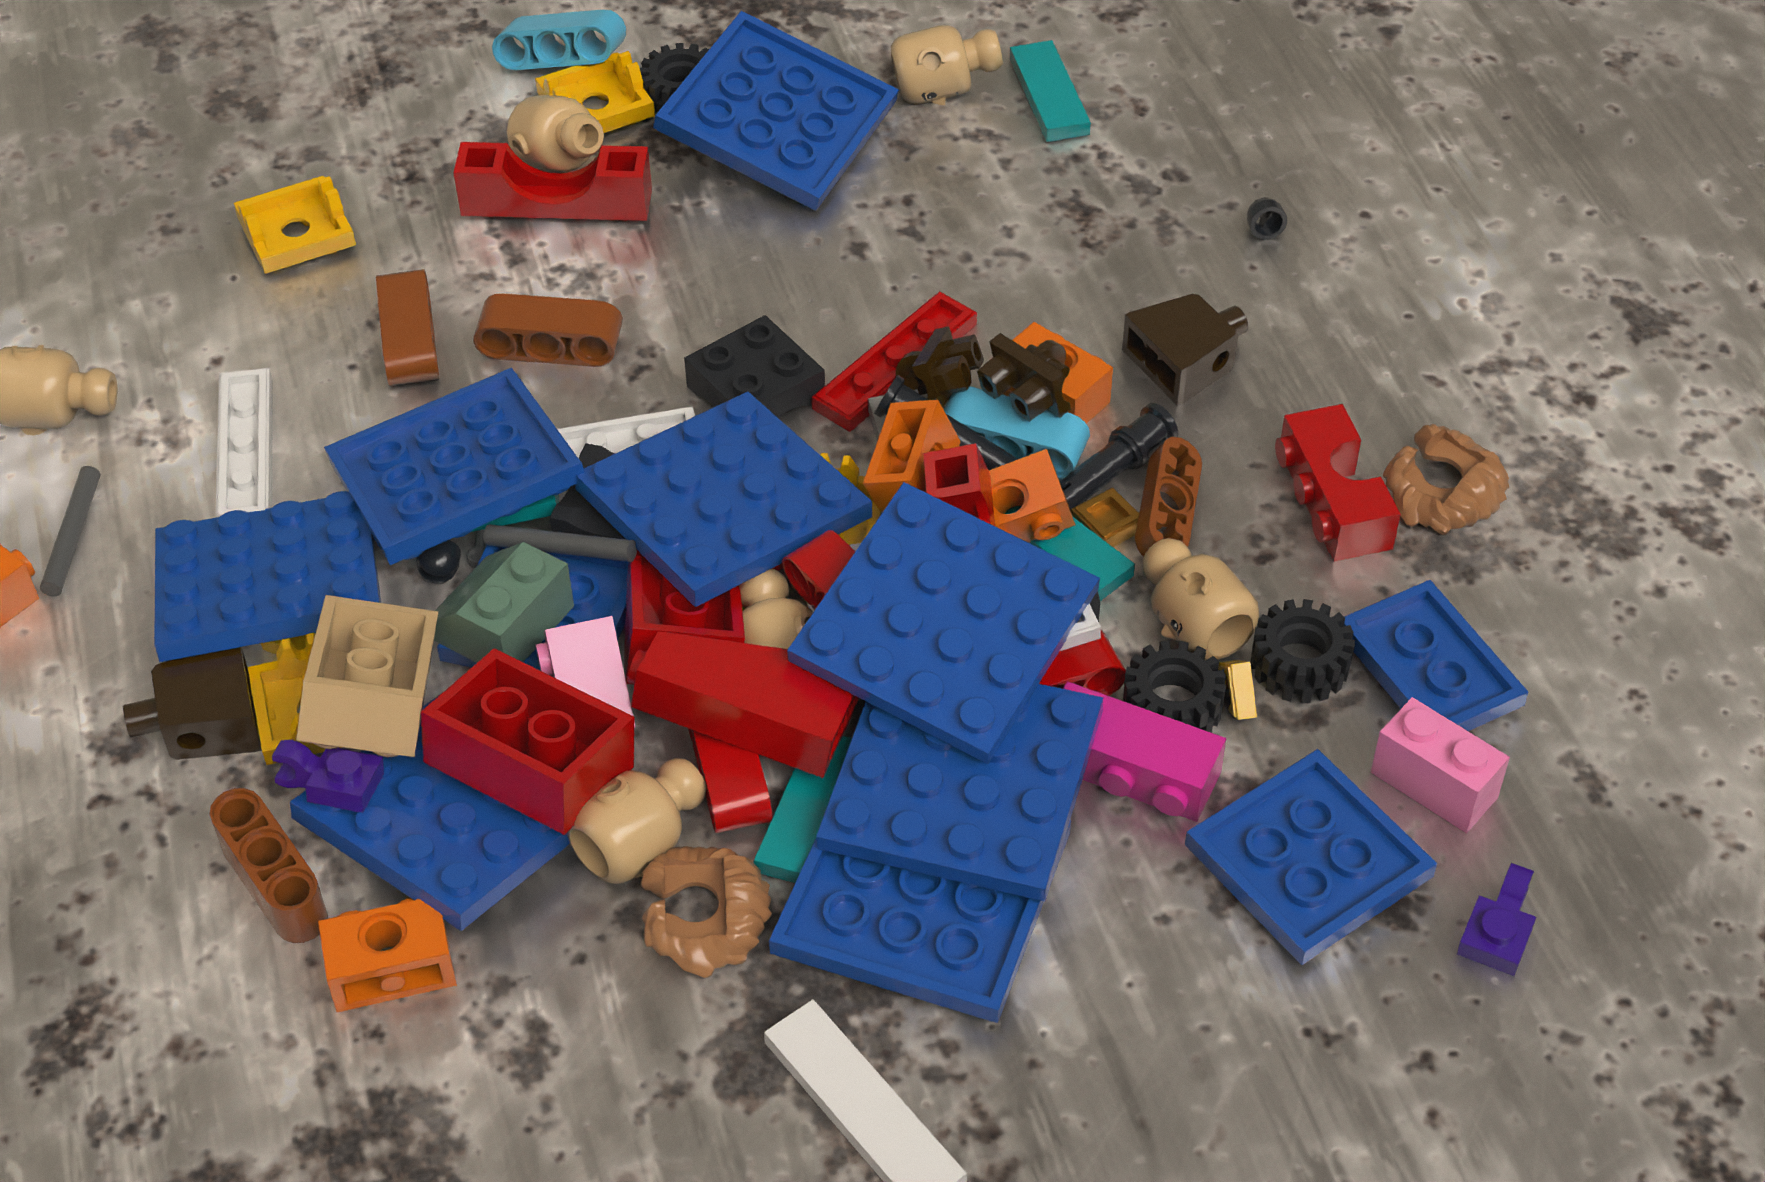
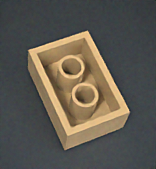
[296,595,438,757]

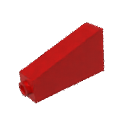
[627,631,860,778]

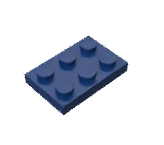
[1344,580,1529,731]

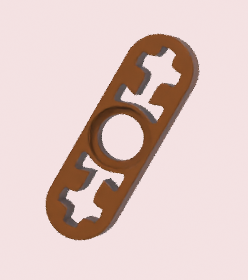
[1135,437,1202,557]

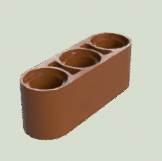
[376,269,439,386]
[473,293,623,367]
[209,788,328,943]

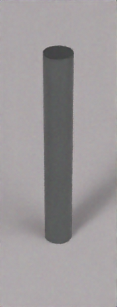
[40,466,101,596]
[483,524,637,562]

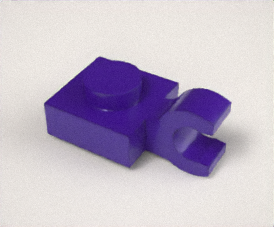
[272,740,384,813]
[1457,863,1537,976]

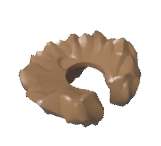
[1383,424,1509,535]
[641,846,772,978]

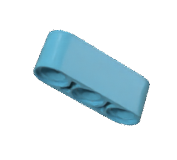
[492,10,626,70]
[944,386,1090,481]

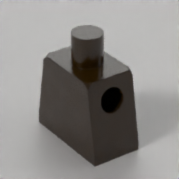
[1122,294,1248,406]
[123,647,262,760]

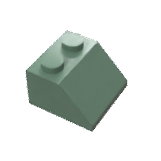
[434,542,574,663]

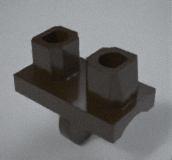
[896,326,984,406]
[977,333,1071,422]

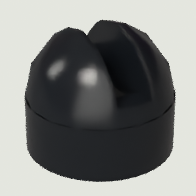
[1247,197,1287,240]
[416,540,461,584]

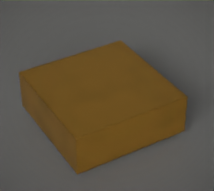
[1071,487,1139,547]

